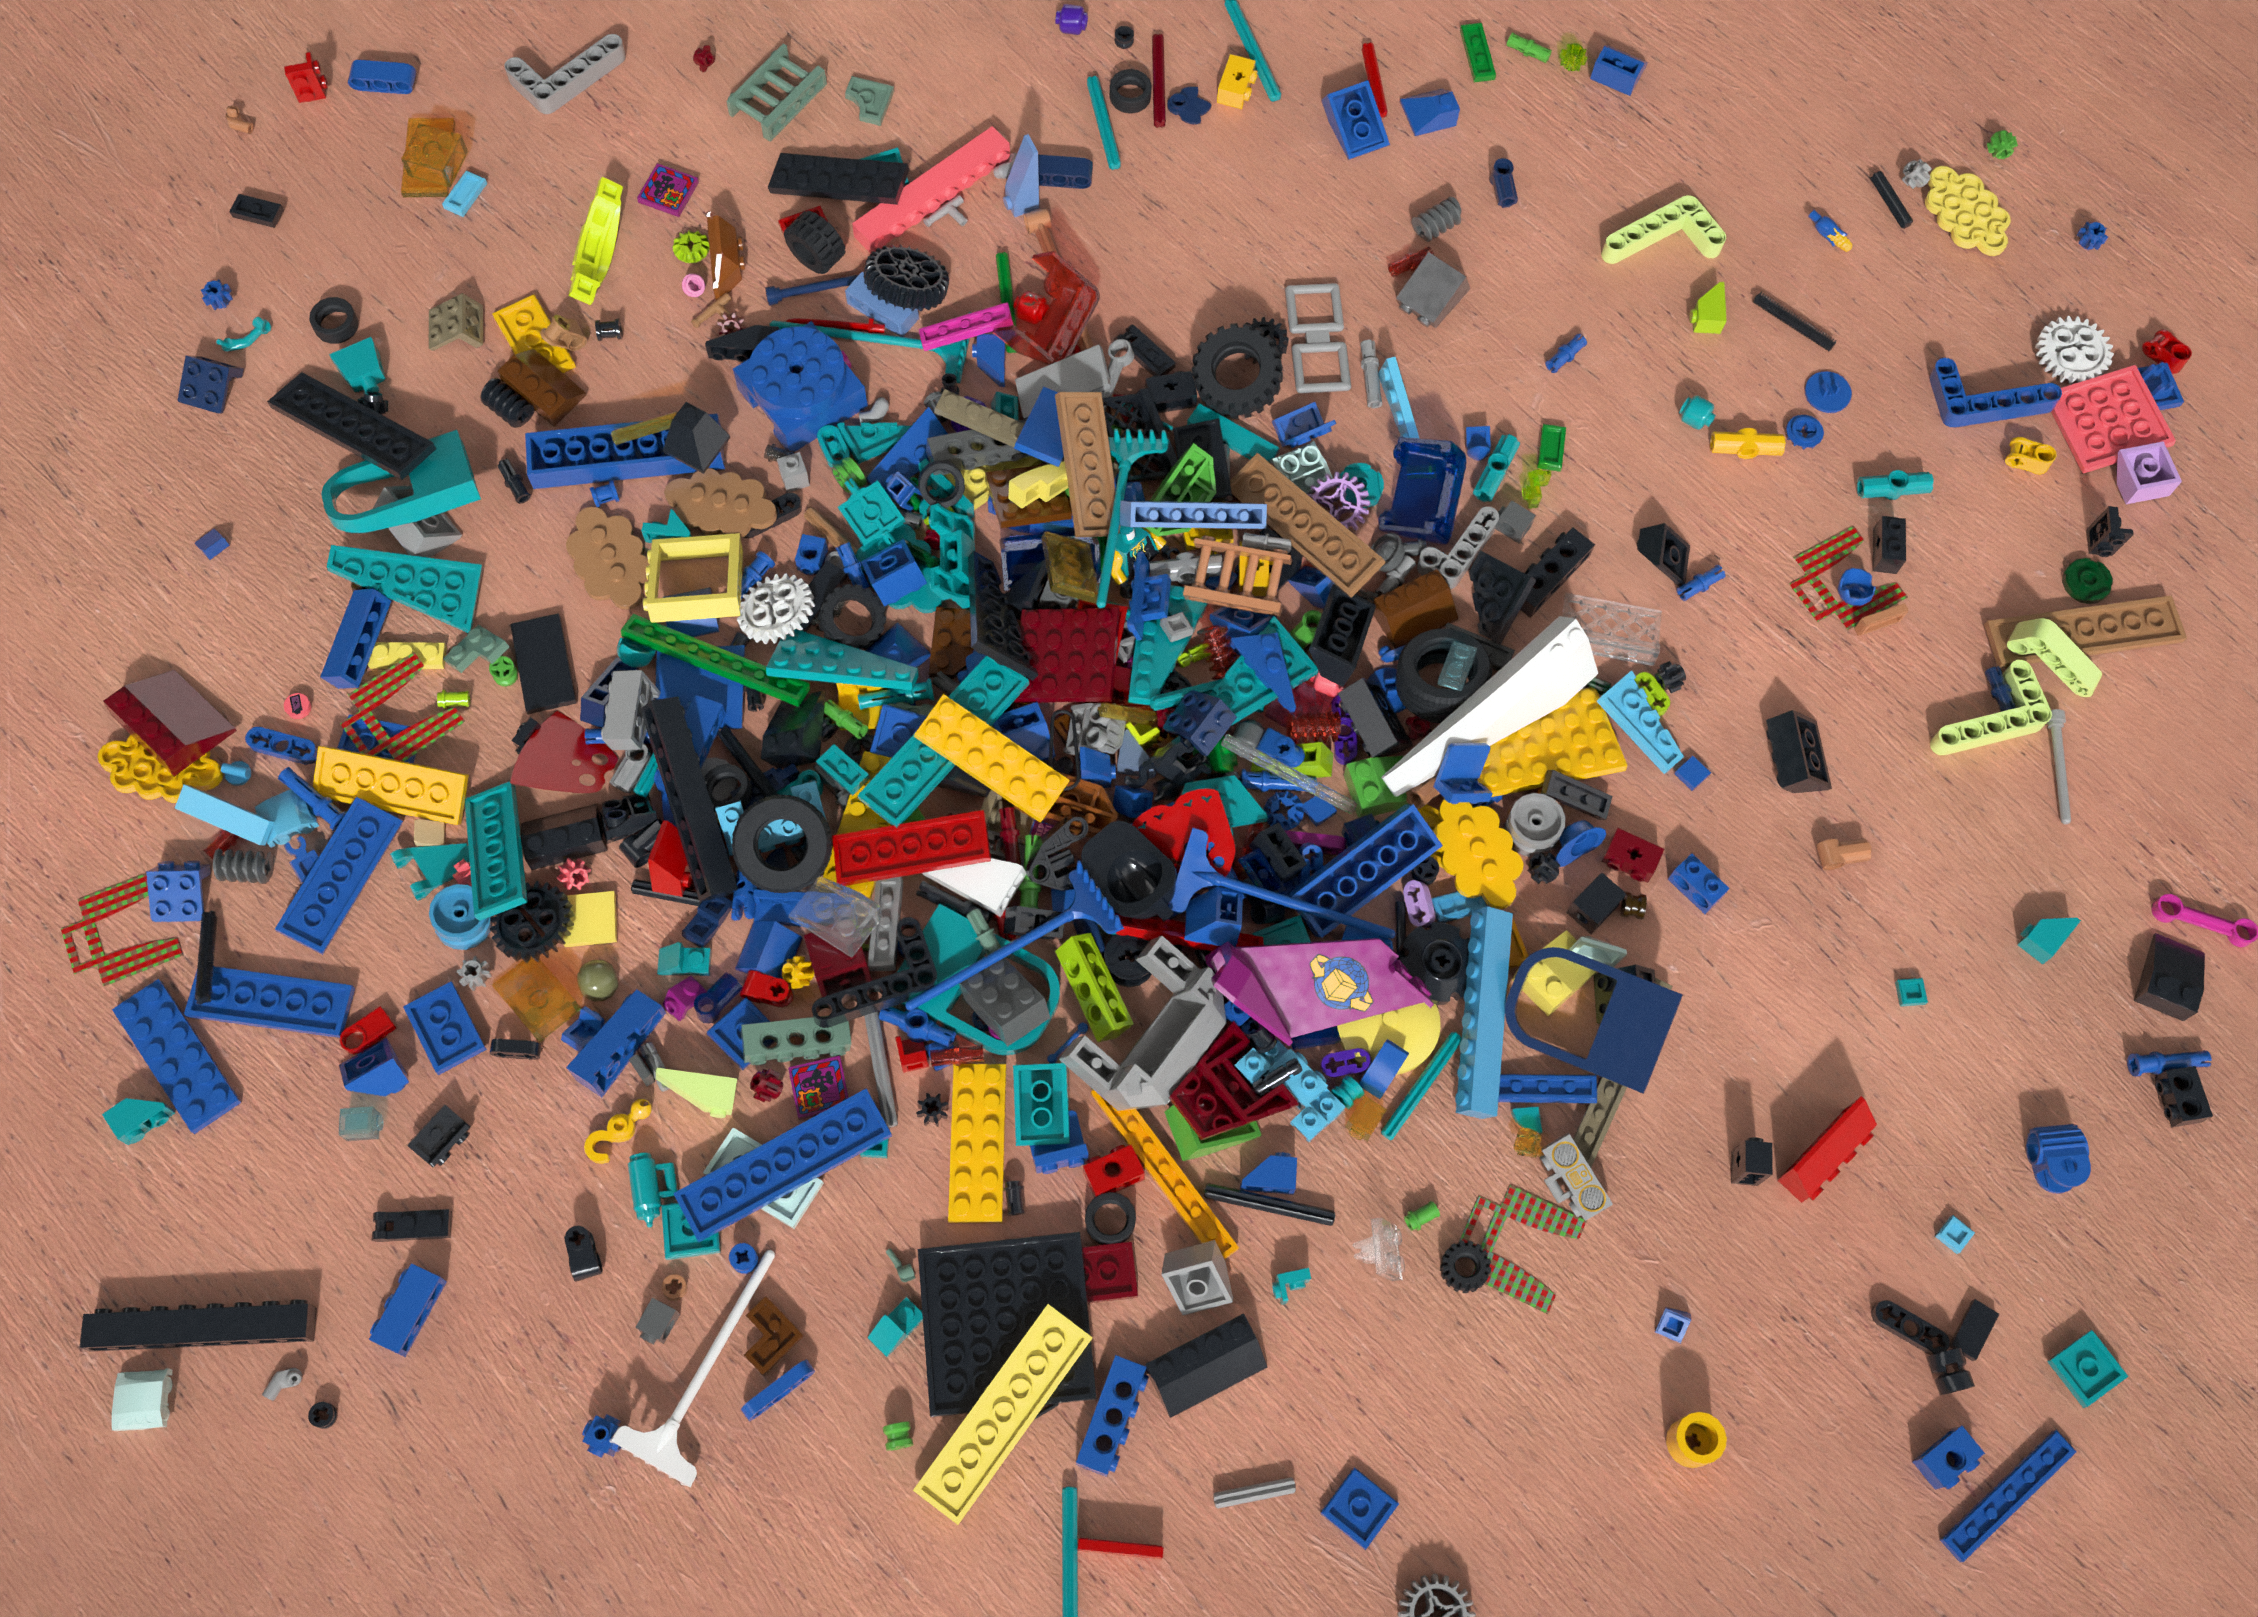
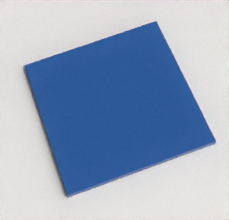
[655,645,745,729]

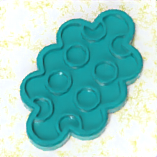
[855,524,943,613]

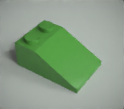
[1344,756,1409,820]
[1164,1105,1262,1161]

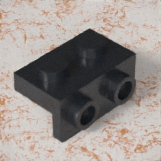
[407,1104,471,1168]

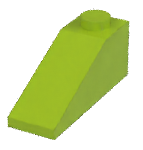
[1251,742,1333,778]

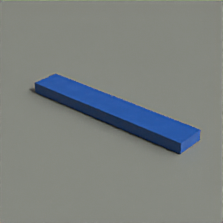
[1940,1430,2077,1563]

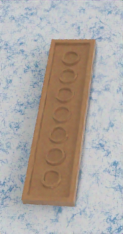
[1230,453,1386,598]
[1984,595,2187,668]

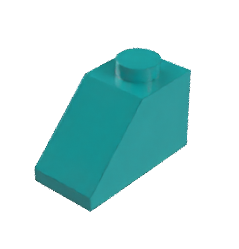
[2018,917,2081,964]

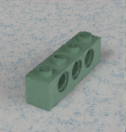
[741,1016,852,1065]

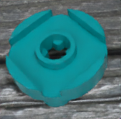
[1336,463,1384,509]

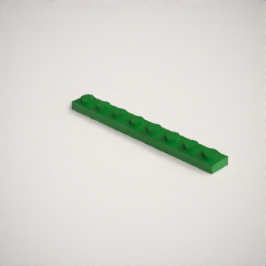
[621,614,810,707]

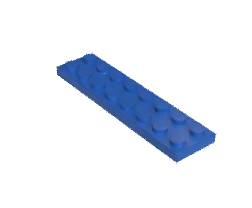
[673,1089,892,1242]

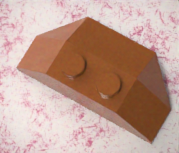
[706,211,745,300]
[1014,772,1118,838]

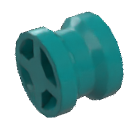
[1331,1075,1365,1109]

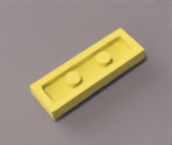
[367,642,447,669]

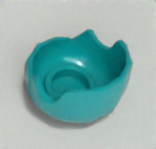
[617,638,656,668]

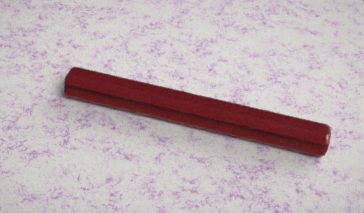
[1152,34,1166,128]

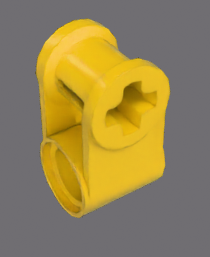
[2005,437,2057,475]

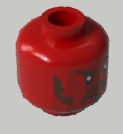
[1014,290,1050,325]

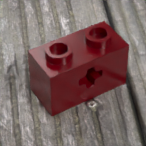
[1601,828,1665,883]

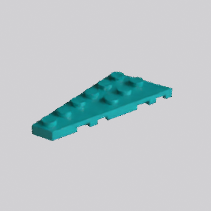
[1128,585,1215,705]
[1209,616,1318,725]
[766,629,919,691]

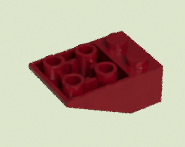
[803,919,873,1002]

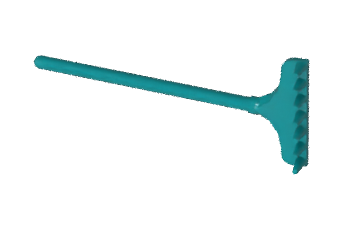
[770,312,971,384]
[1096,429,1169,608]

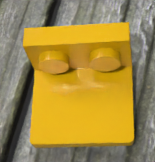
[836,683,889,730]

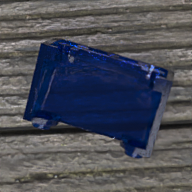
[1378,437,1467,545]

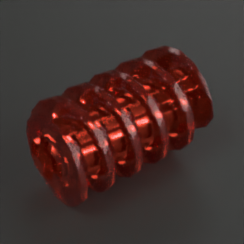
[1197,625,1237,680]
[1286,711,1341,744]

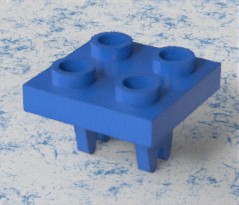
[2138,362,2184,410]

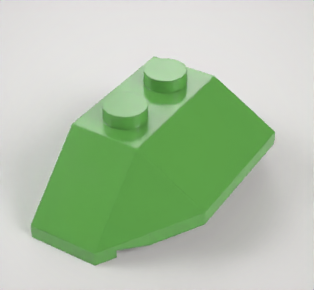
[1144,443,1216,537]

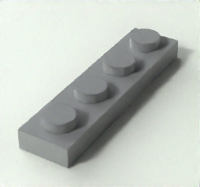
[868,877,903,971]

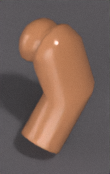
[225,106,254,134]

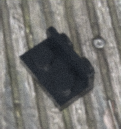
[2087,506,2134,557]

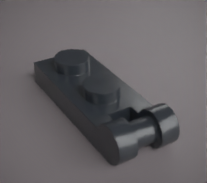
[1114,324,1176,376]
[372,1209,452,1242]

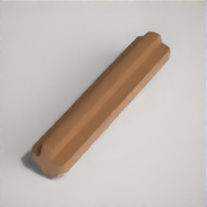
[804,507,857,555]

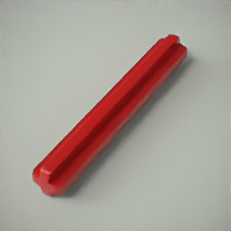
[1362,42,1388,118]

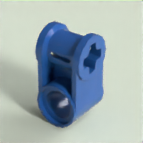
[1255,728,1305,768]

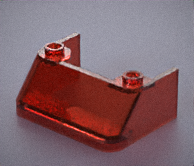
[992,251,1100,365]

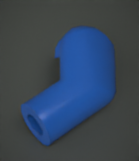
[1378,645,1405,663]

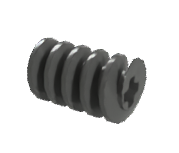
[1411,197,1462,242]
[213,849,274,884]

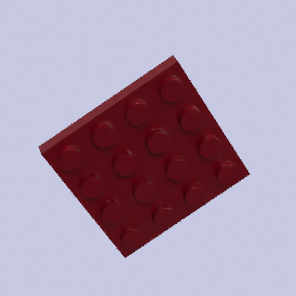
[1014,608,1120,703]

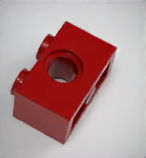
[1083,1144,1145,1198]

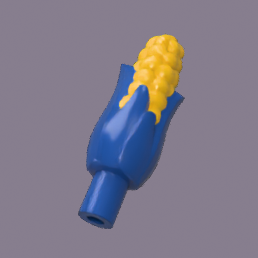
[1808,210,1852,252]

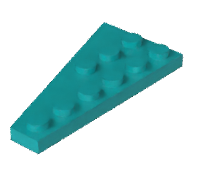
[327,545,482,633]

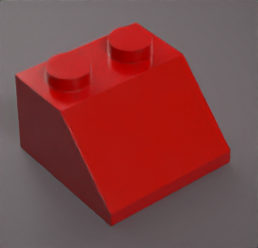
[648,820,692,897]

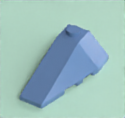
[1003,134,1039,217]

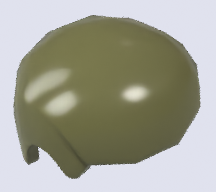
[577,960,619,1002]

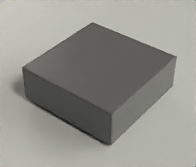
[628,1054,655,1087]

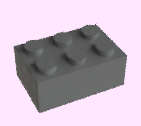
[959,958,1050,1046]

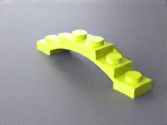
[568,177,623,305]

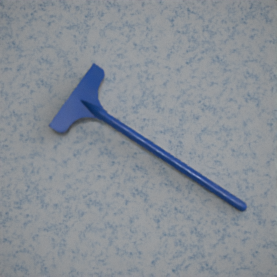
[1168,828,1396,939]
[905,861,1124,1011]

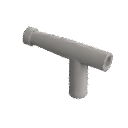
[923,195,968,227]

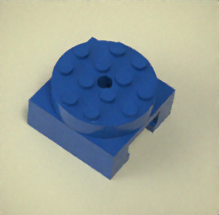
[733,321,868,455]

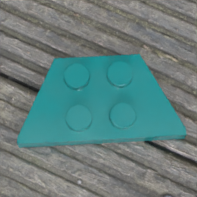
[1182,775,1268,828]

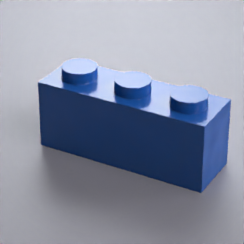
[369,1263,447,1357]

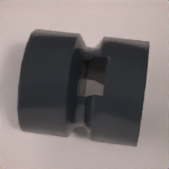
[1927,1348,1975,1395]

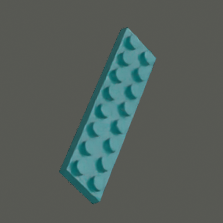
[858,656,1029,828]

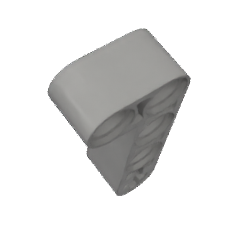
[1417,507,1499,589]

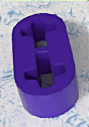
[1321,1048,1372,1077]

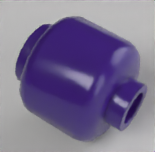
[1055,4,1088,35]

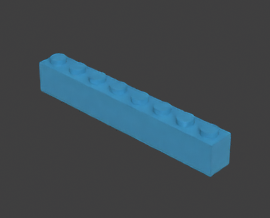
[1455,906,1513,1119]

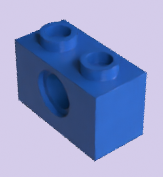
[1912,1426,1985,1490]

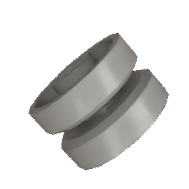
[1504,793,1565,857]

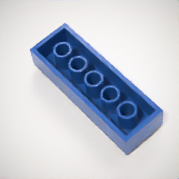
[1286,804,1443,938]

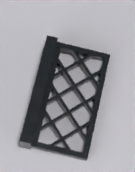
[1102,388,1178,482]

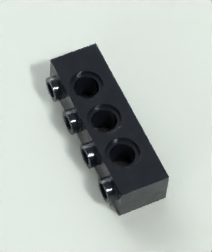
[1520,527,1595,618]

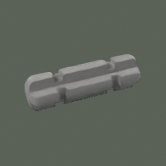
[640,1042,670,1092]

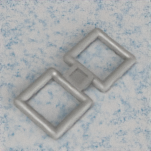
[1285,283,1351,393]

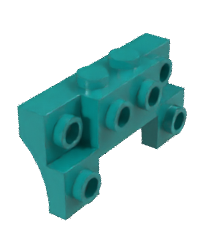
[929,503,975,609]

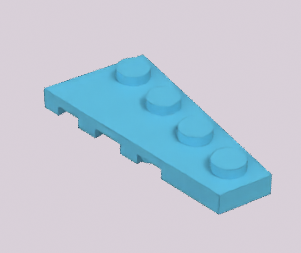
[1378,357,1421,454]
[1597,670,1684,774]

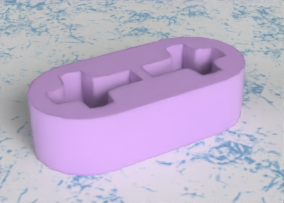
[1403,880,1435,928]

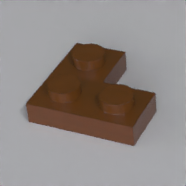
[744,1296,804,1376]

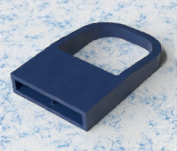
[1505,947,1683,1094]

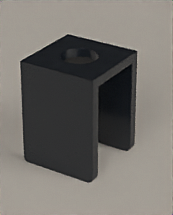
[1566,873,1626,935]

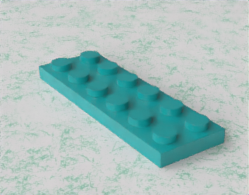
[465,781,527,921]

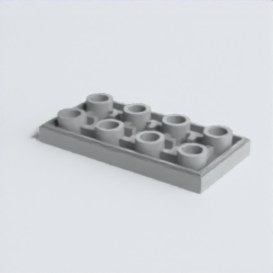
[1015,345,1111,420]

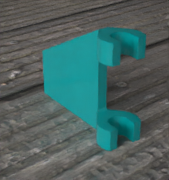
[390,843,470,901]

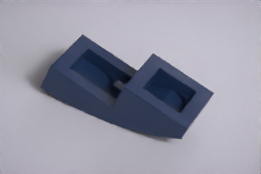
[682,897,733,948]

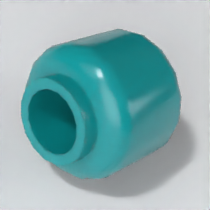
[1679,395,1716,430]

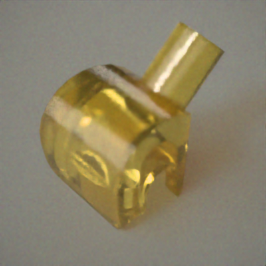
[1513,1128,1544,1158]

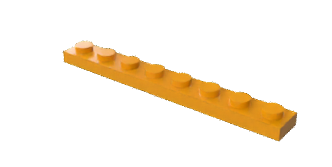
[1091,1090,1239,1259]

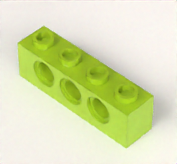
[1055,933,1134,1042]

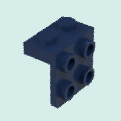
[1163,690,1237,756]

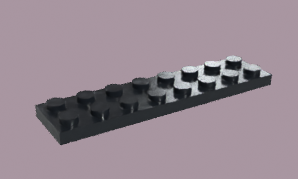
[267,372,436,480]

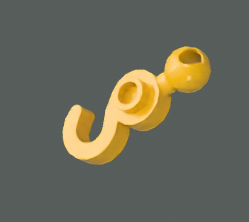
[584,1099,652,1164]

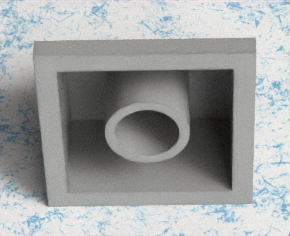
[1161,1240,1233,1315]

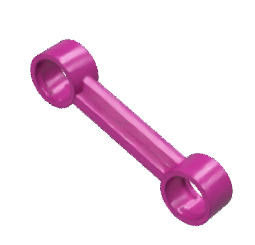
[2151,894,2258,947]

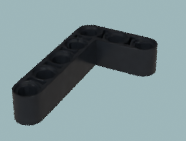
[812,917,938,1028]

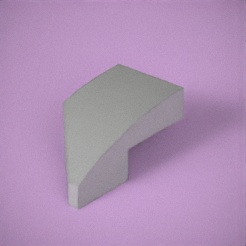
[1118,622,1136,663]

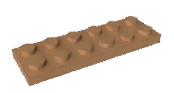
[1055,392,1120,537]

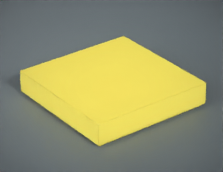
[563,891,617,947]

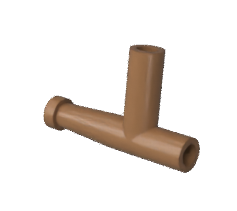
[691,293,734,328]

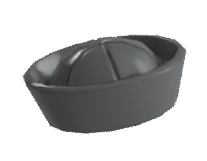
[1371,533,1405,572]

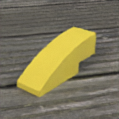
[1008,461,1068,508]

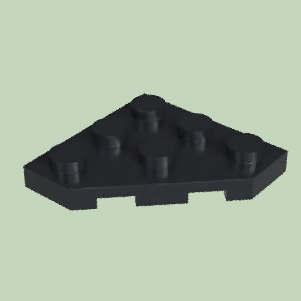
[1469,550,1536,645]

